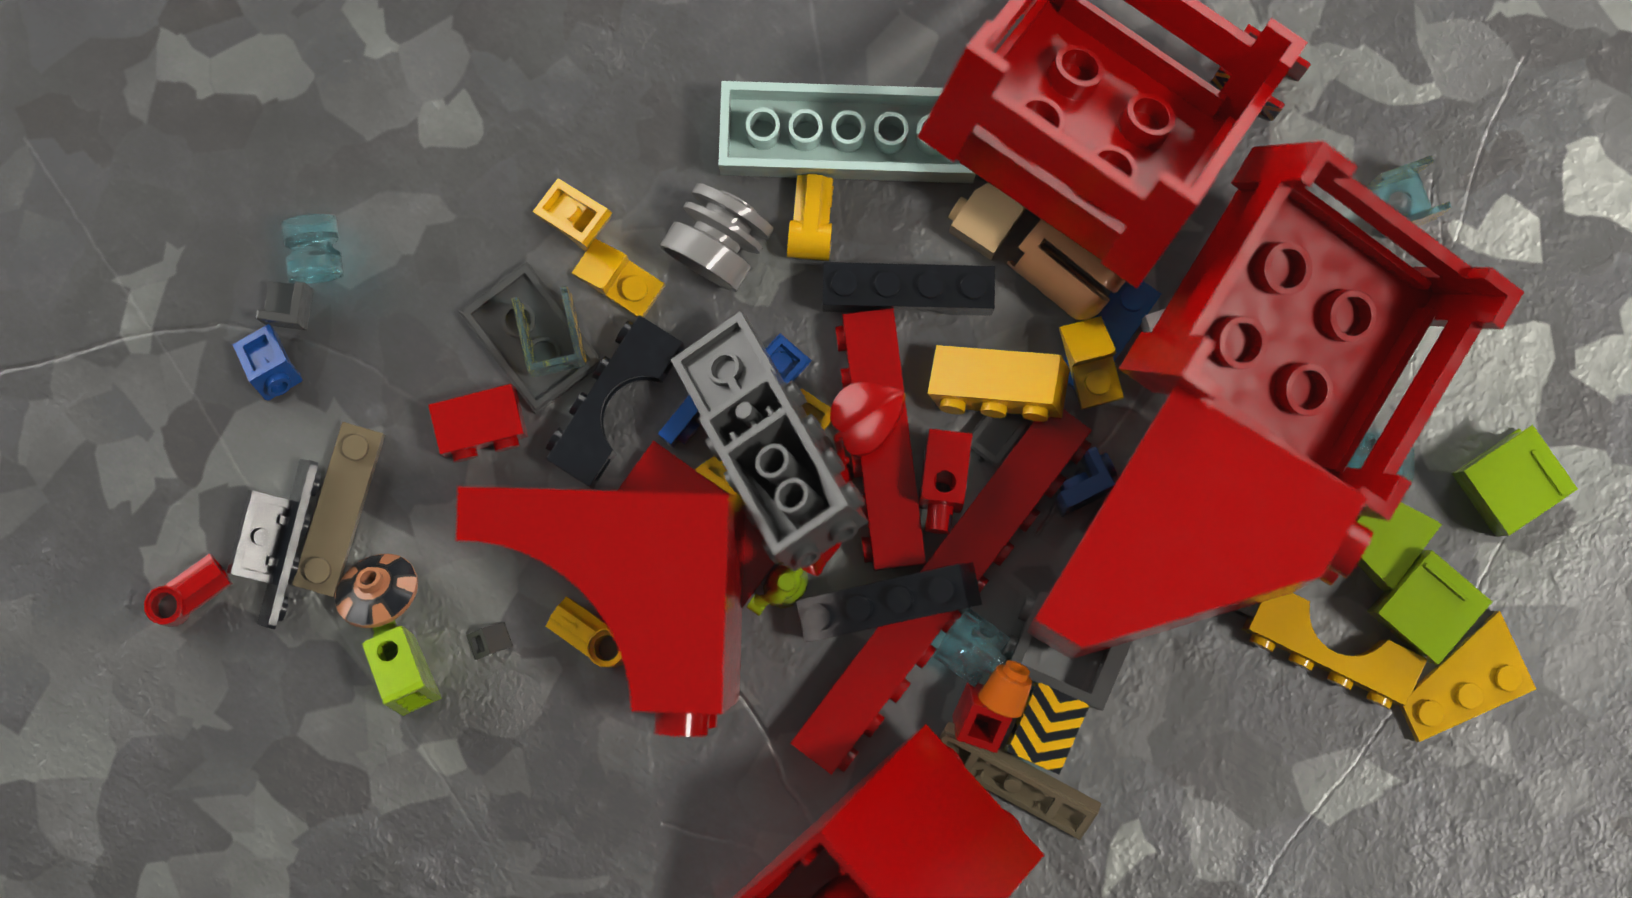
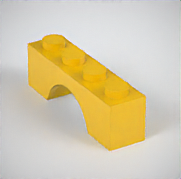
[1242,593,1428,710]

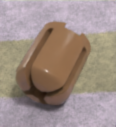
[1007,219,1126,320]

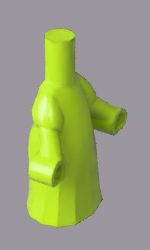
[746,562,809,616]

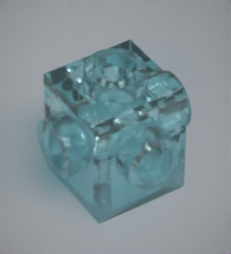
[933,608,1011,687]

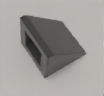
[466,622,513,660]

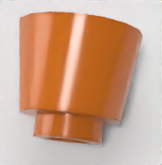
[978,660,1032,718]

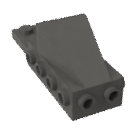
[670,311,868,571]

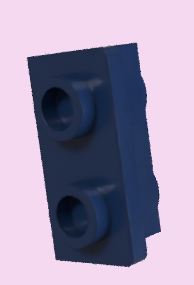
[1054,446,1117,517]

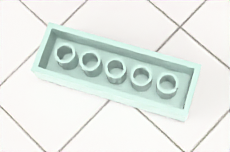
[718,81,976,183]

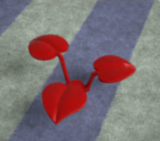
[802,382,906,576]

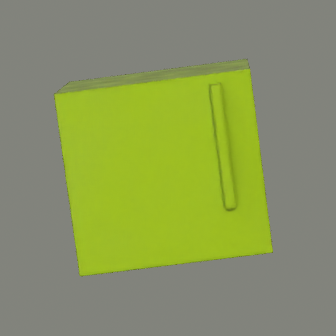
[1452,425,1578,537]
[1367,550,1492,665]

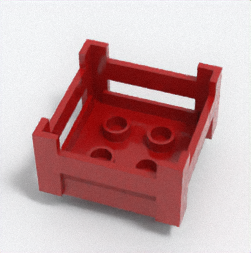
[917,0,1308,288]
[1119,140,1524,521]

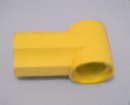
[787,174,833,261]
[545,596,624,668]

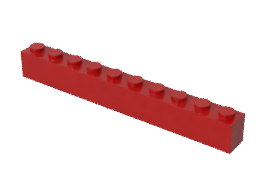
[790,409,1092,775]

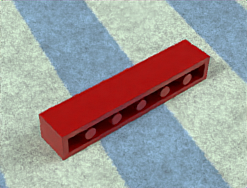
[835,308,926,571]

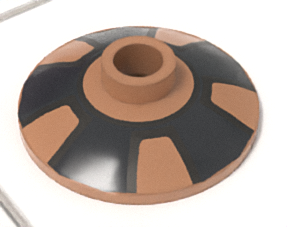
[335,554,418,628]

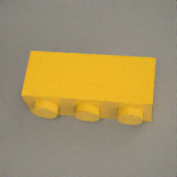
[927,345,1070,422]

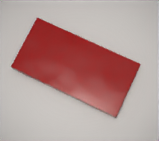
[617,440,775,609]

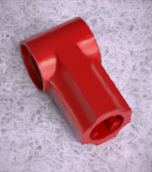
[144,553,233,627]

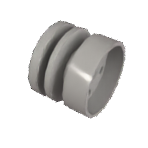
[660,183,773,292]

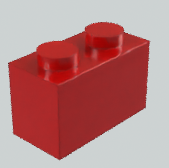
[428,384,528,463]

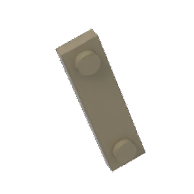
[292,422,385,597]
[939,721,1102,840]

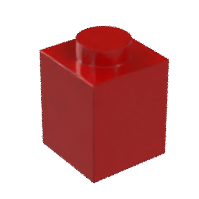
[952,680,1013,753]

